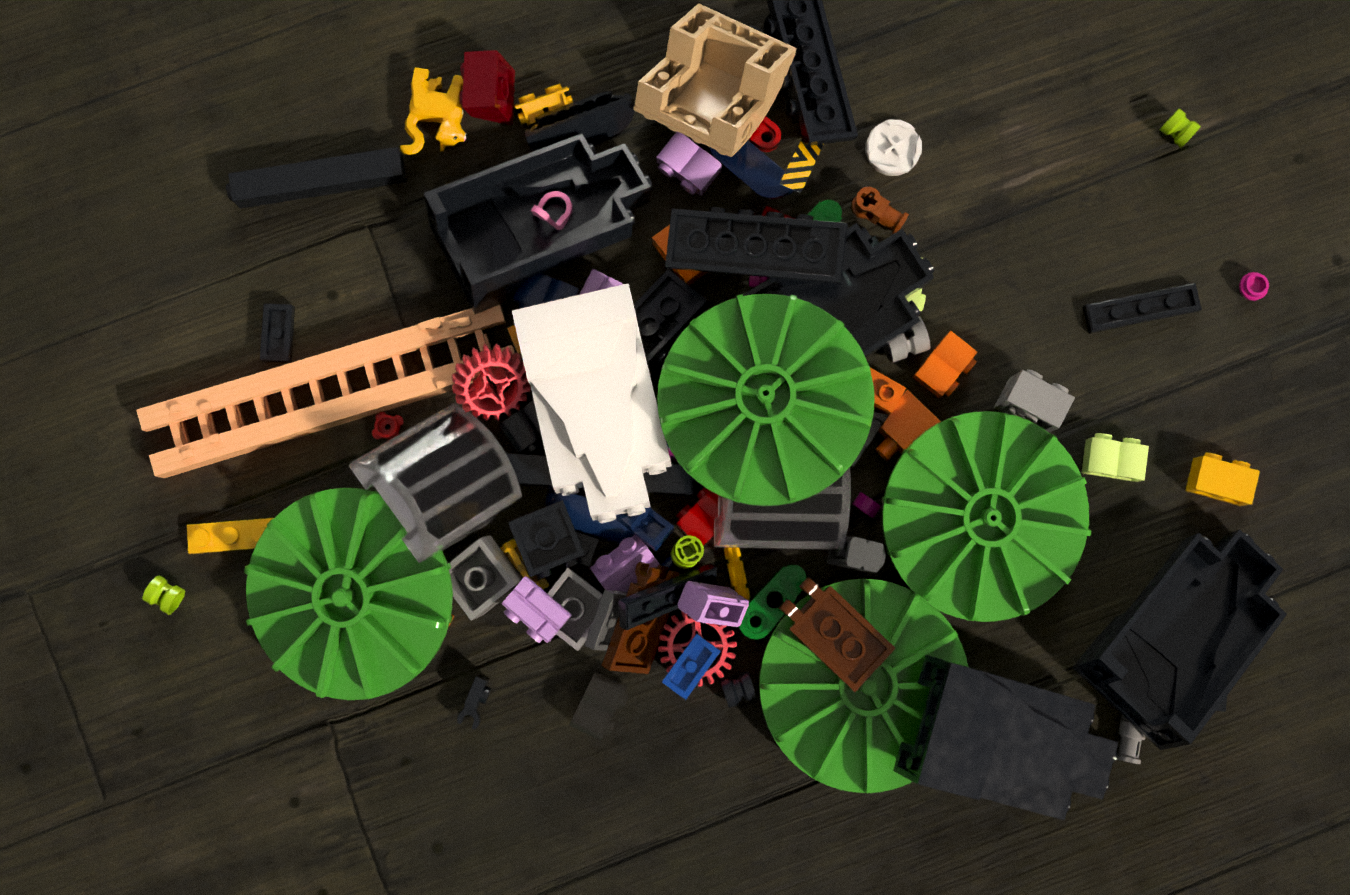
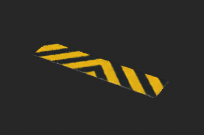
[780,137,824,193]

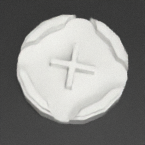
[865,119,922,176]

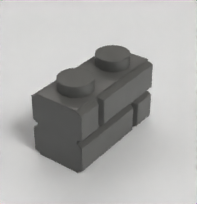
[826,536,885,573]

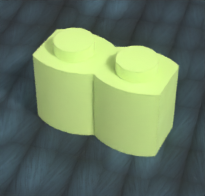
[1082,433,1149,482]

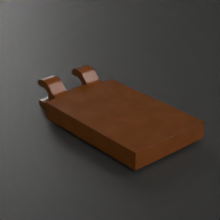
[602,562,679,674]
[779,578,896,692]

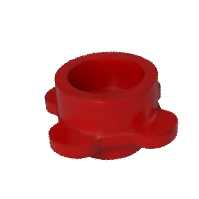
[372,412,404,443]

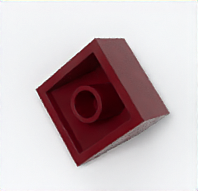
[459,50,515,125]

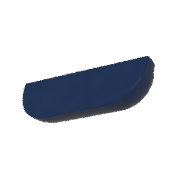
[710,140,794,199]
[545,487,634,545]

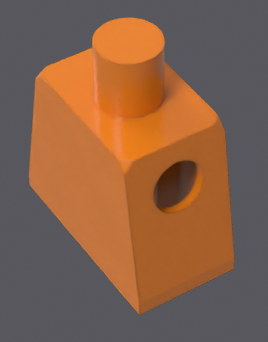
[875,390,941,461]

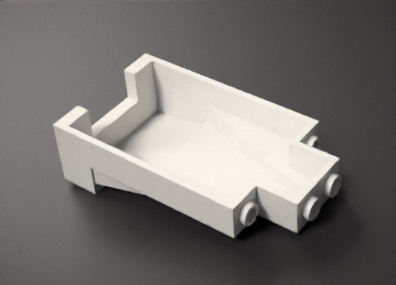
[512,283,671,523]

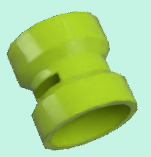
[1159,108,1201,148]
[671,535,704,569]
[142,575,185,615]

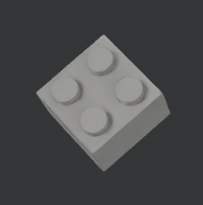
[994,369,1075,432]
[449,535,523,621]
[547,568,603,651]

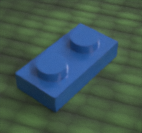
[662,633,720,700]

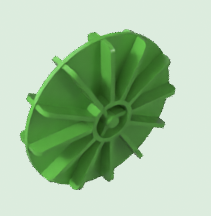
[657,294,875,506]
[882,411,1091,622]
[244,488,453,700]
[759,579,968,793]

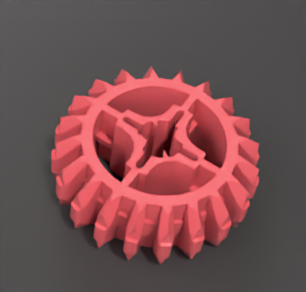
[452,343,531,421]
[658,611,737,687]

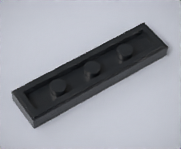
[1083,283,1202,334]
[619,563,717,630]

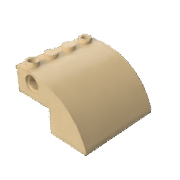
[633,3,797,157]

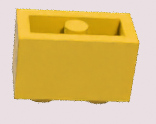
[1185,453,1260,506]

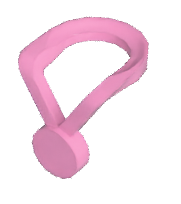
[531,191,573,230]

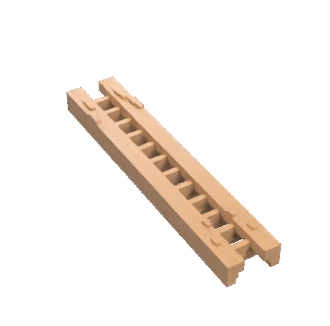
[136,304,515,478]

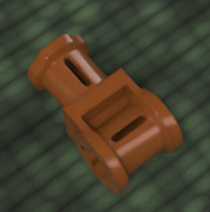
[851,187,909,234]

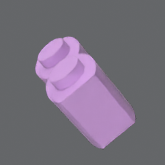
[656,131,722,196]

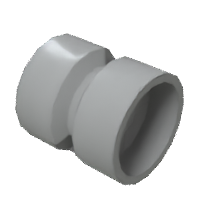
[883,316,930,363]

